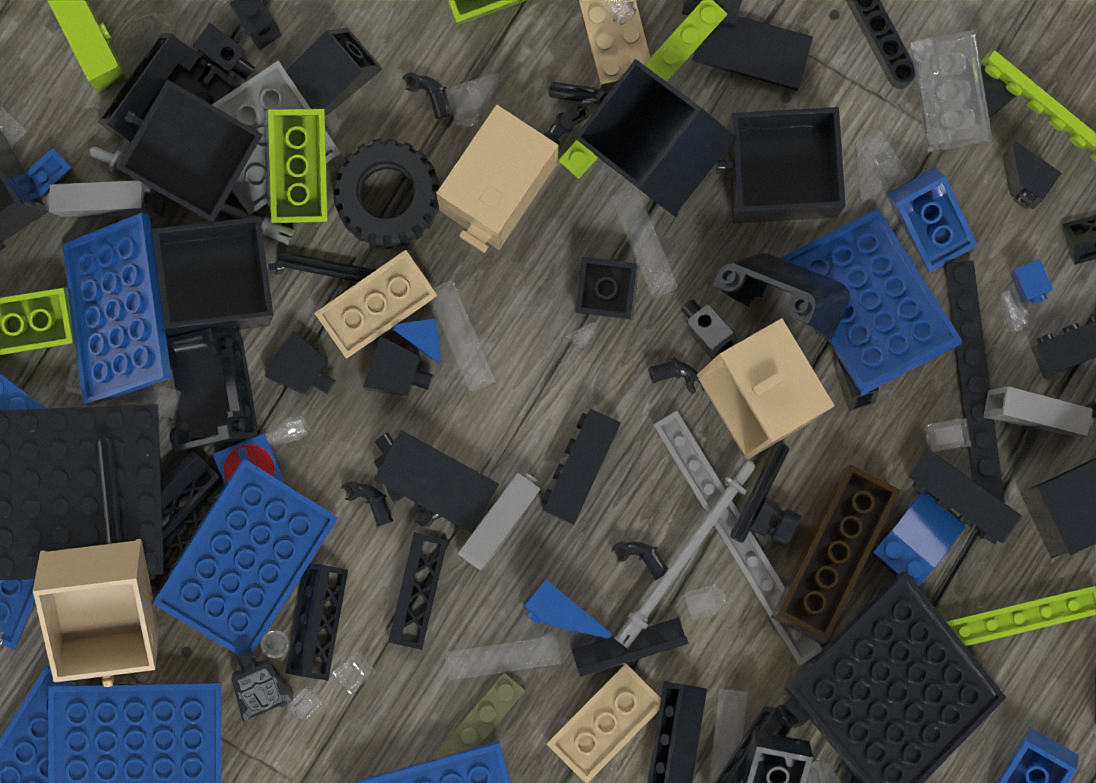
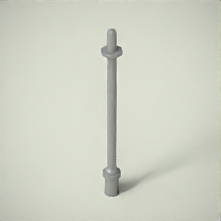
[89,147,295,245]
[614,461,755,649]

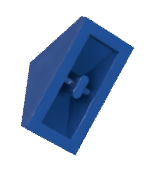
[393,318,442,364]

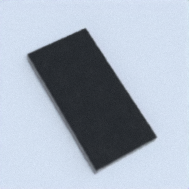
[692,16,813,91]
[373,429,499,533]

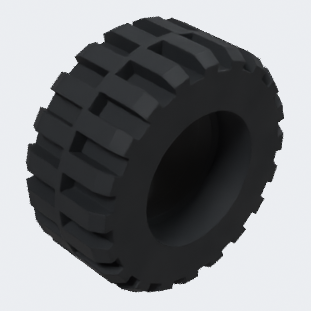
[333,138,440,249]

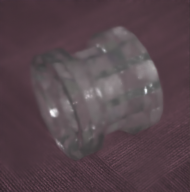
[261,630,291,658]

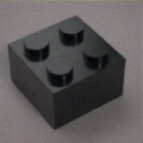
[575,257,640,321]

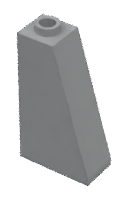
[47,180,165,217]
[984,387,1094,437]
[458,473,541,572]

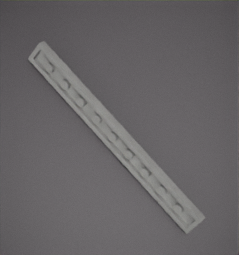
[653,411,823,666]

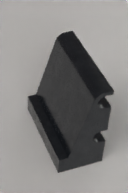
[97,33,240,144]

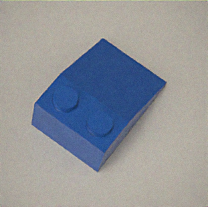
[886,168,978,272]
[870,493,966,587]
[524,580,612,639]
[997,727,1079,783]

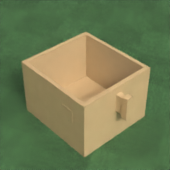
[436,105,558,253]
[697,318,835,460]
[33,539,160,687]

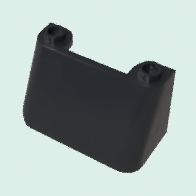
[713,253,850,340]
[166,328,258,452]

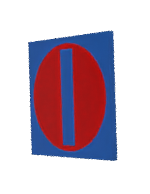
[213,433,285,485]

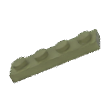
[431,673,526,760]

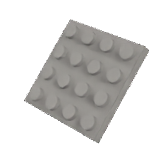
[212,61,340,215]

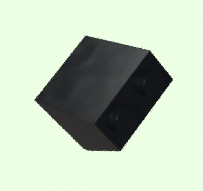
[286,28,382,115]

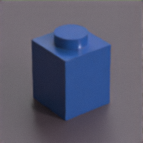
[1010,259,1053,305]

